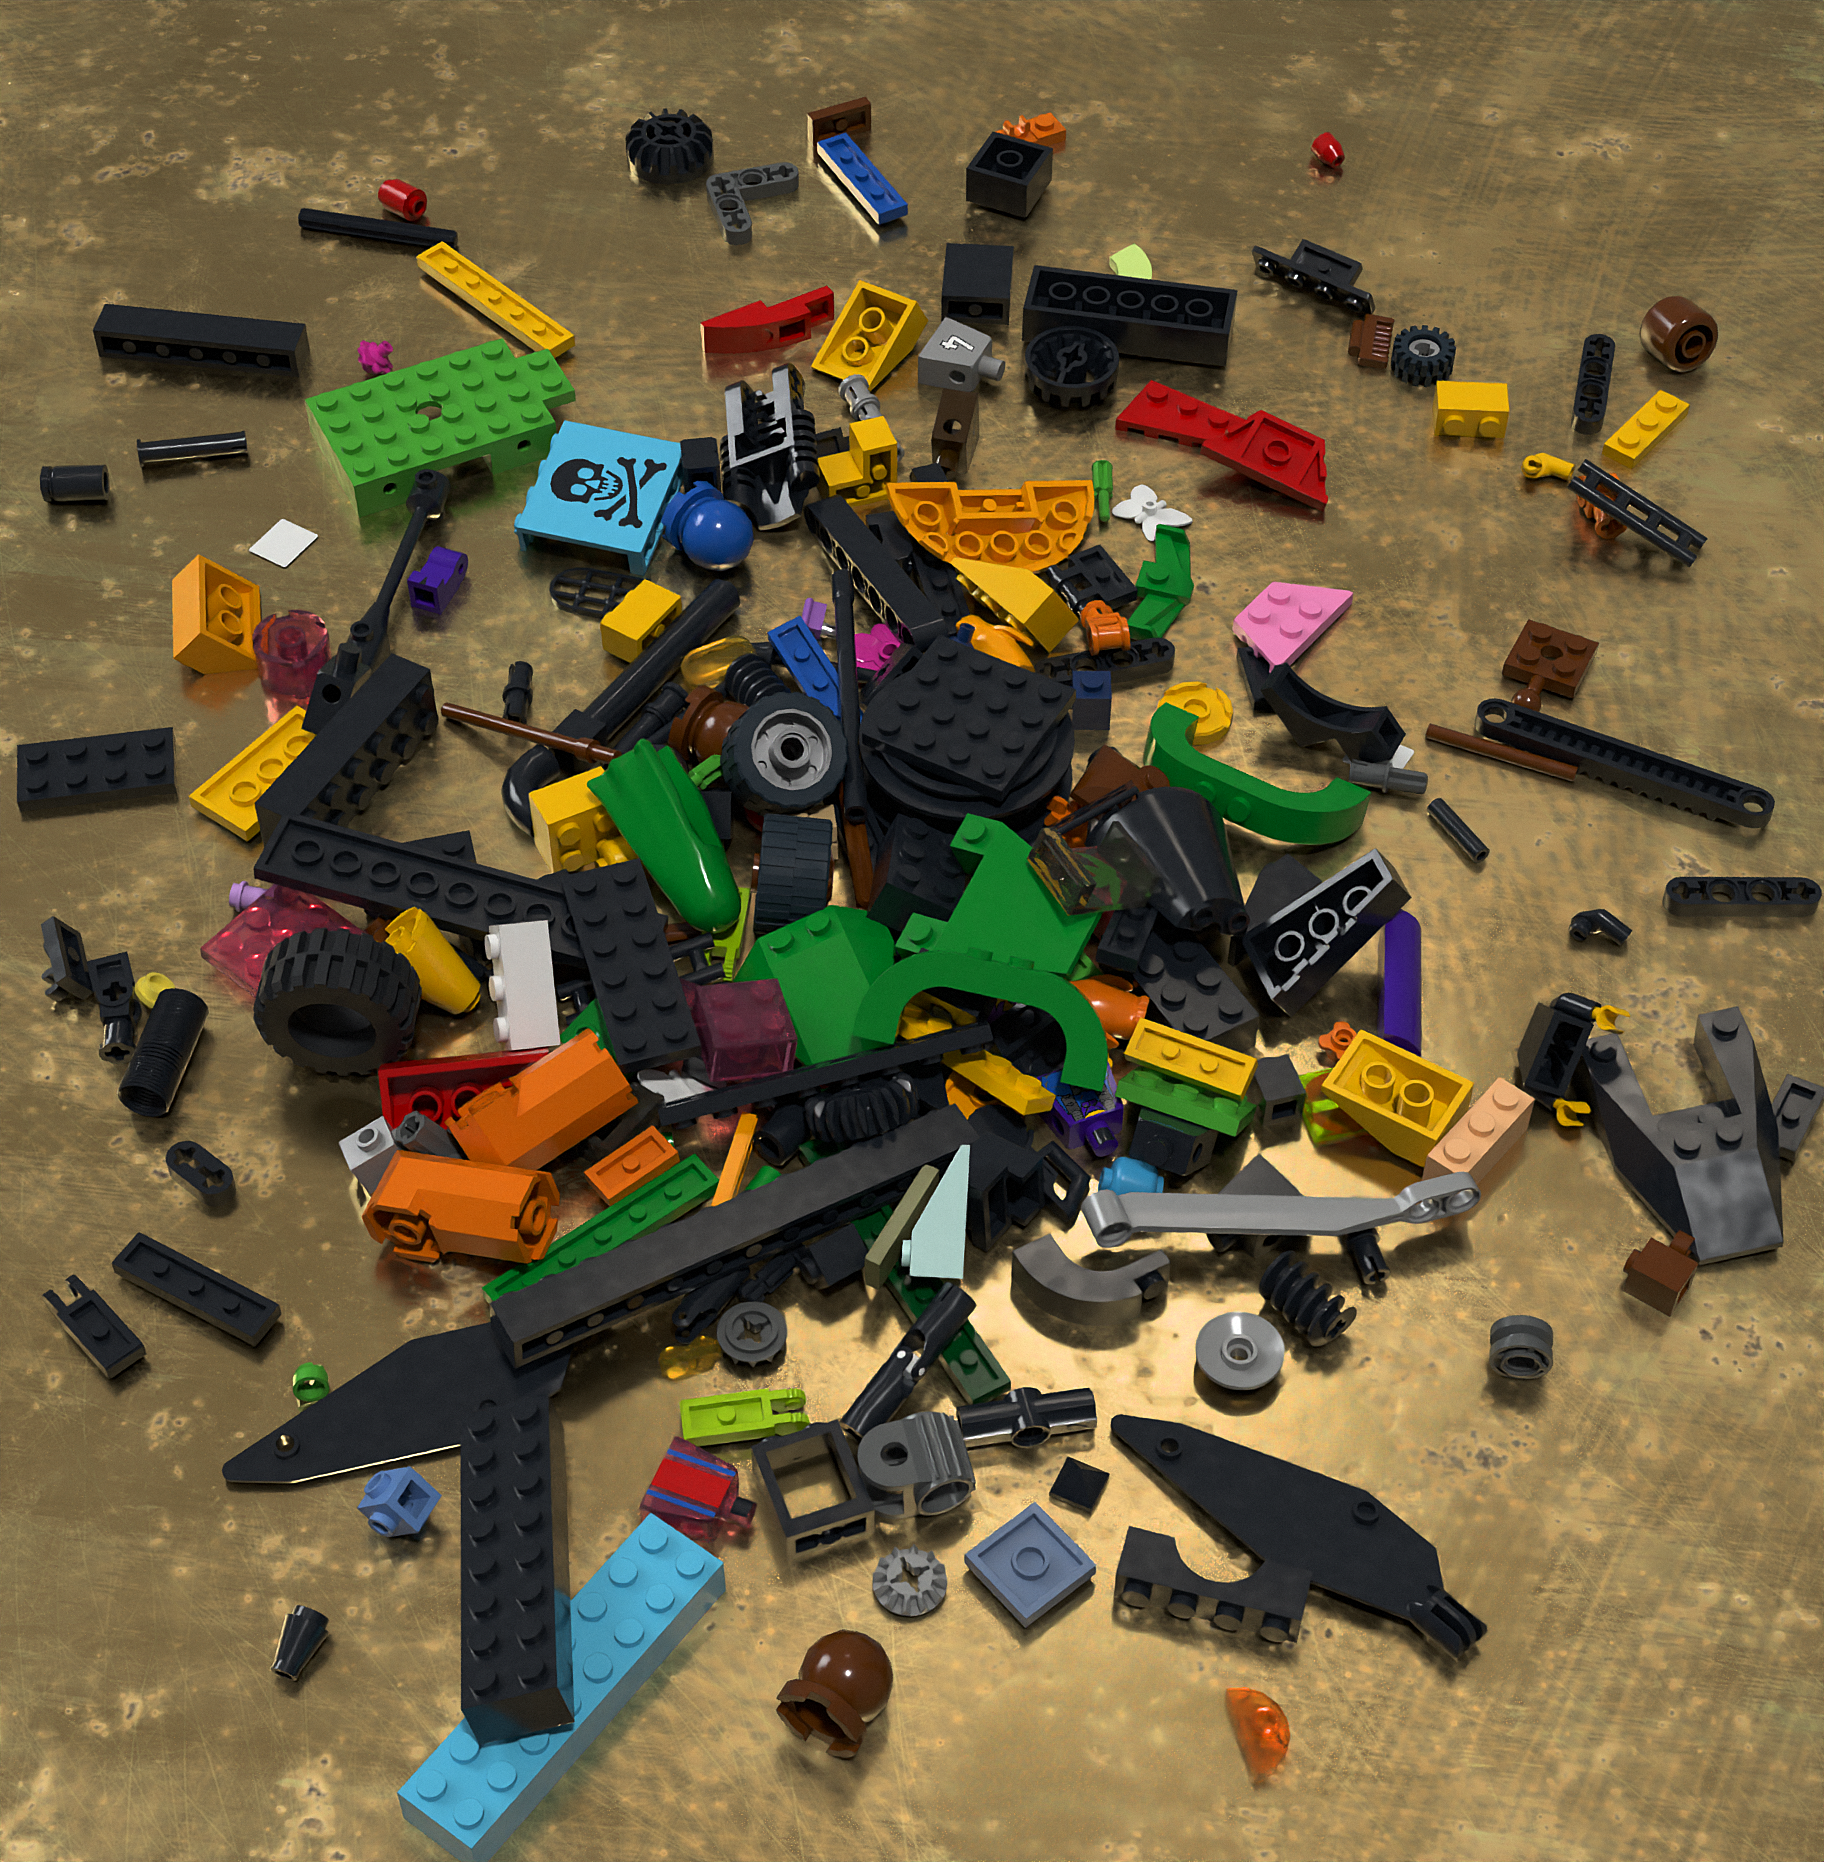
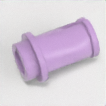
[229,881,283,916]

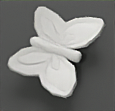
[1112,484,1193,542]
[637,1067,719,1102]

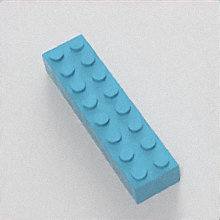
[397,1513,726,1862]

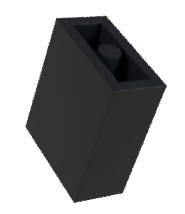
[941,243,1014,325]

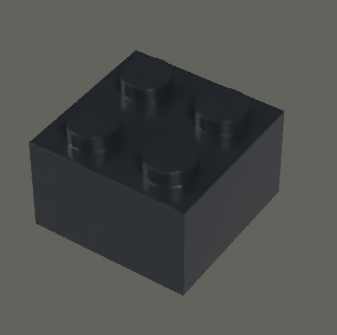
[966,132,1053,218]

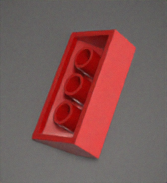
[378,1046,549,1151]

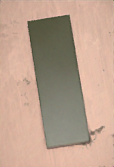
[865,1164,939,1290]

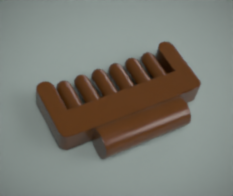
[1348,314,1395,369]

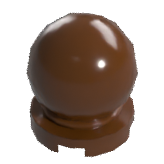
[668,685,749,764]
[776,1629,894,1758]

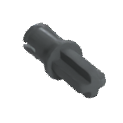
[1349,759,1428,795]

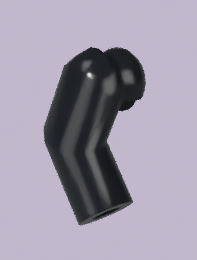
[1569,909,1632,945]

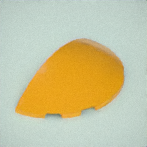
[885,480,1094,574]

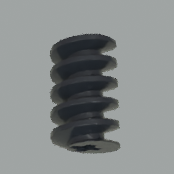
[724,653,791,707]
[1259,1250,1357,1346]

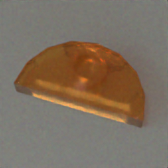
[1225,1687,1291,1782]

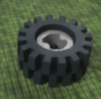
[1391,325,1456,387]

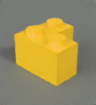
[817,416,897,508]

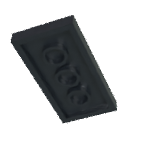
[17,727,177,812]

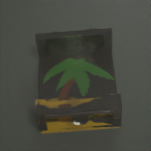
[1027,821,1161,916]

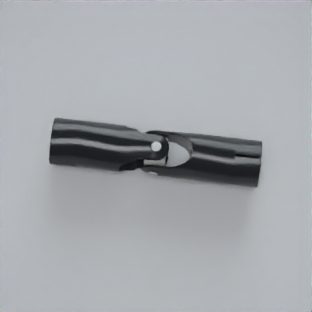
[839,1282,977,1444]

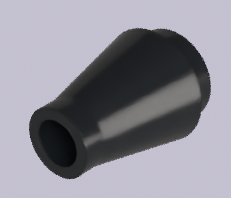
[270,1605,329,1681]

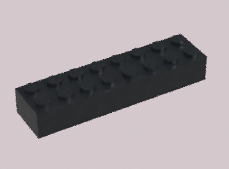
[460,1393,575,1745]

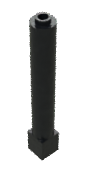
[548,579,740,776]

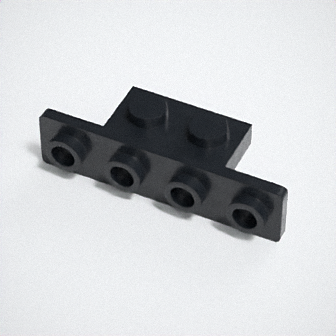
[1251,239,1376,314]

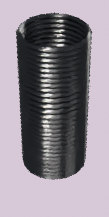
[117,988,209,1117]

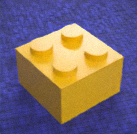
[528,766,621,873]

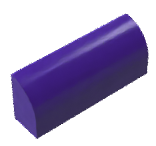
[1377,909,1422,1058]

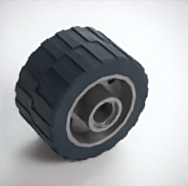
[720,692,849,817]

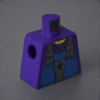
[1036,1062,1124,1157]

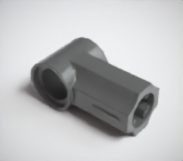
[395,1110,469,1160]

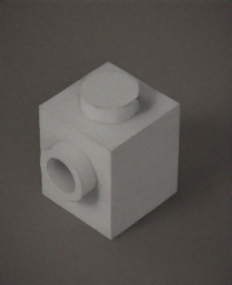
[339,1116,409,1194]

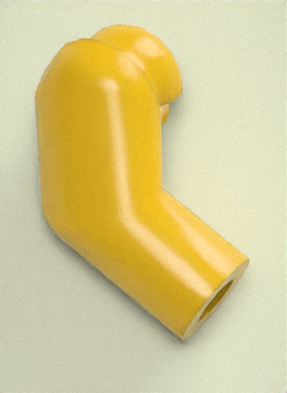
[1521,453,1575,481]

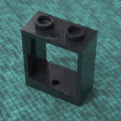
[751,1419,875,1561]

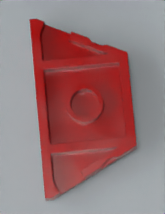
[1200,410,1328,512]

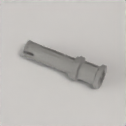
[838,374,905,463]

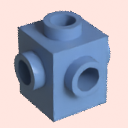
[357,1466,442,1537]

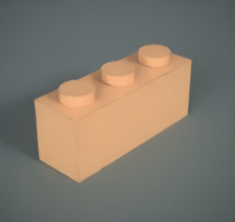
[1422,1077,1535,1195]

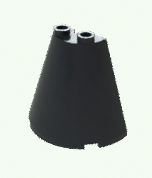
[1084,787,1250,938]

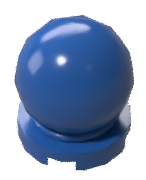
[661,481,754,572]

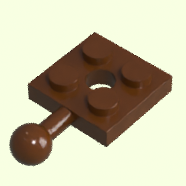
[1502,619,1599,712]

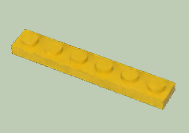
[416,241,575,358]
[898,1003,1056,1115]

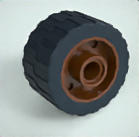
[750,813,835,935]

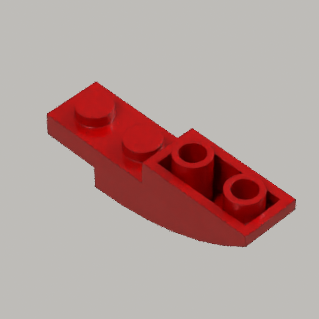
[700,285,834,354]

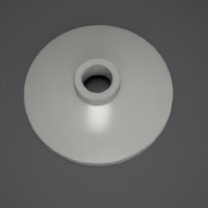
[1195,1311,1285,1390]

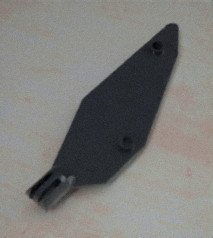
[222,1322,578,1483]
[1110,1414,1488,1660]

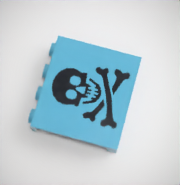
[514,420,683,576]

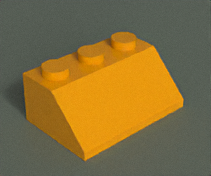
[172,554,262,674]

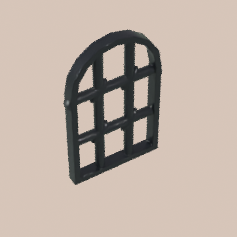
[549,567,651,619]

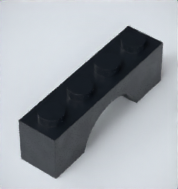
[1114,1526,1313,1643]

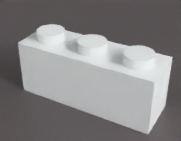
[485,920,561,1051]

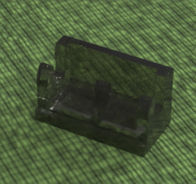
[577,1082,665,1165]

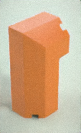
[445,1028,639,1170]
[361,1150,560,1263]

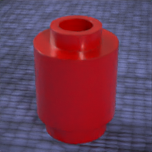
[378,179,427,221]

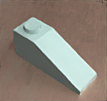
[901,1145,970,1279]

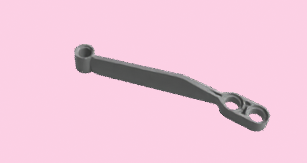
[1081,1171,1481,1248]

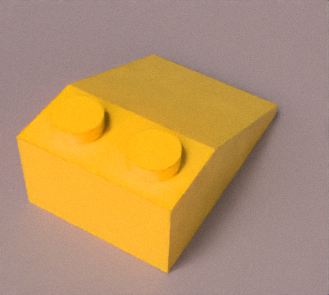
[811,280,928,392]
[1321,1029,1474,1168]

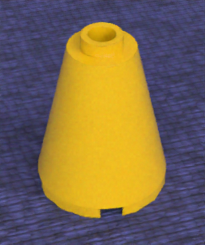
[376,907,481,1015]

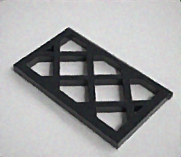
[1027,780,1139,850]

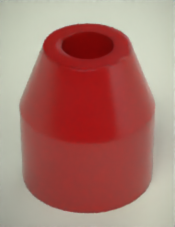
[1311,132,1345,168]

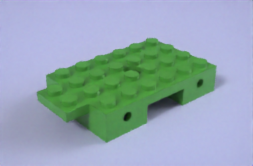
[305,338,576,518]

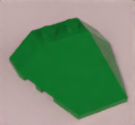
[733,905,896,1066]

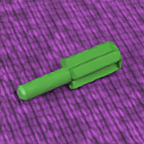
[1091,460,1113,522]
[688,755,723,790]

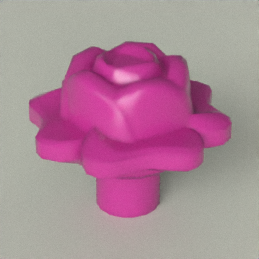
[357,340,393,375]

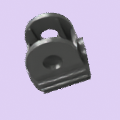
[857,1411,976,1519]

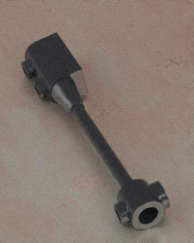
[346,469,451,676]

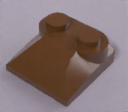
[1069,744,1170,821]

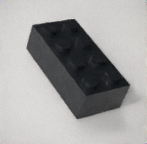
[1099,913,1260,1053]

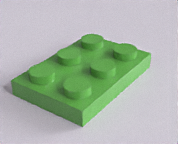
[1115,1065,1257,1137]

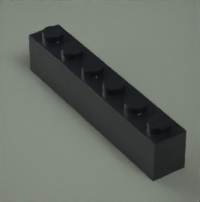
[93,304,310,377]

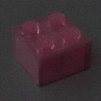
[692,978,798,1082]

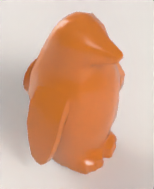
[1063,974,1149,1049]

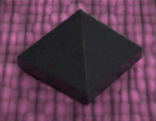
[1049,1456,1110,1513]

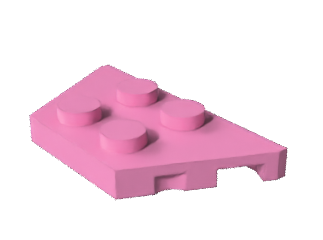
[1232,582,1353,673]

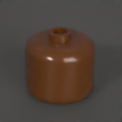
[1639,296,1718,372]

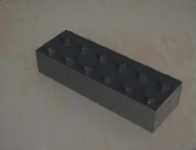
[1022,265,1238,366]
[254,653,439,848]

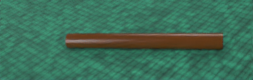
[1425,723,1578,782]

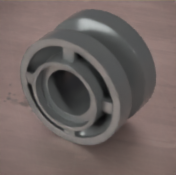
[1489,1315,1553,1380]

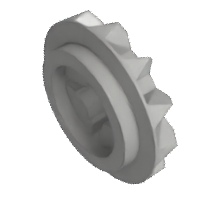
[873,1544,947,1616]

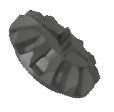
[717,1302,788,1367]

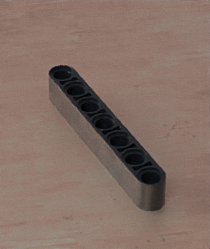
[803,494,950,654]

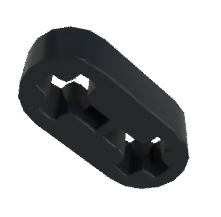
[165,1141,237,1207]

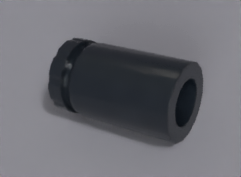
[40,465,110,502]

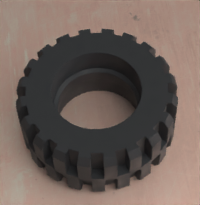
[253,928,422,1076]

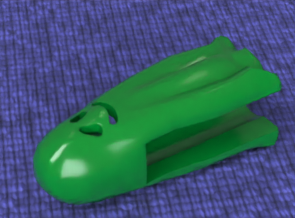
[587,738,741,934]

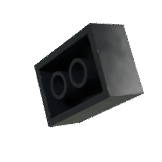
[866,813,966,933]

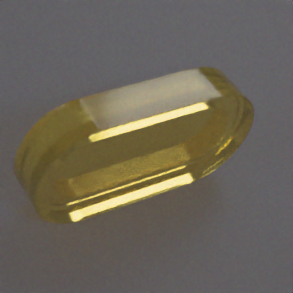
[681,635,756,688]

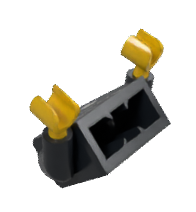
[1517,992,1630,1127]

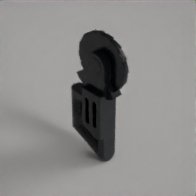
[968,1104,1091,1222]

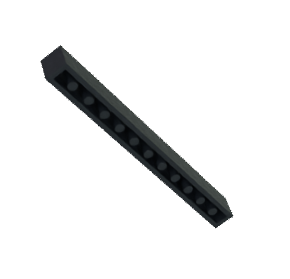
[489,1103,980,1368]

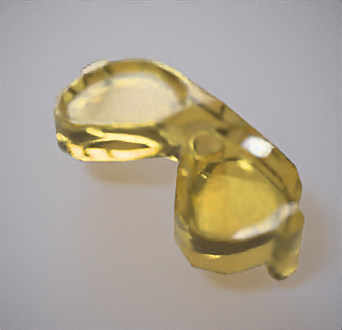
[658,1336,721,1373]

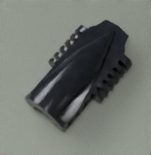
[719,363,820,531]

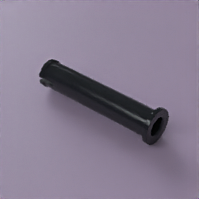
[137,431,248,468]

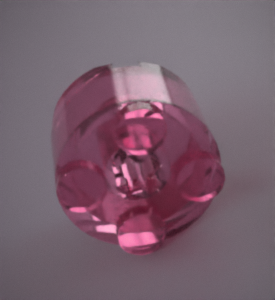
[252,610,333,700]

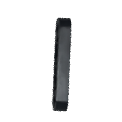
[1571,334,1615,435]
[1034,638,1175,686]
[1663,877,1822,917]

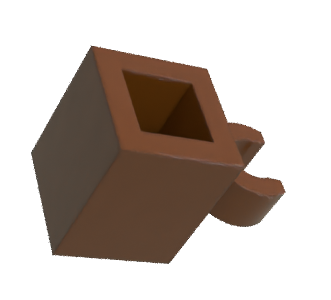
[1623,1230,1698,1317]

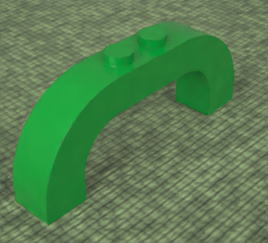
[1143,702,1372,845]
[852,947,1108,1092]

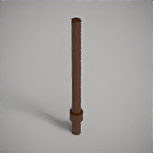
[441,702,622,764]

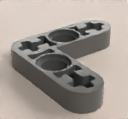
[706,162,799,245]

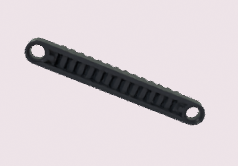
[1474,698,1775,829]

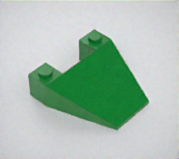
[895,813,1104,978]

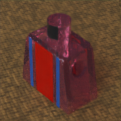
[639,1436,757,1544]

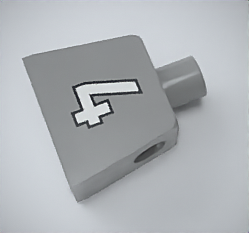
[918,317,1005,392]

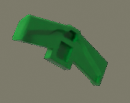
[1127,524,1194,640]

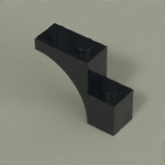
[1260,663,1406,763]

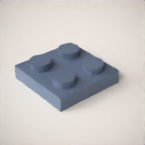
[964,1502,1097,1628]

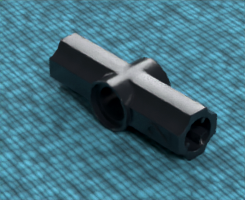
[956,1387,1097,1448]

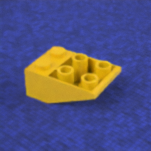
[950,557,1079,653]

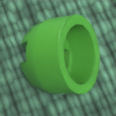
[293,1362,329,1402]

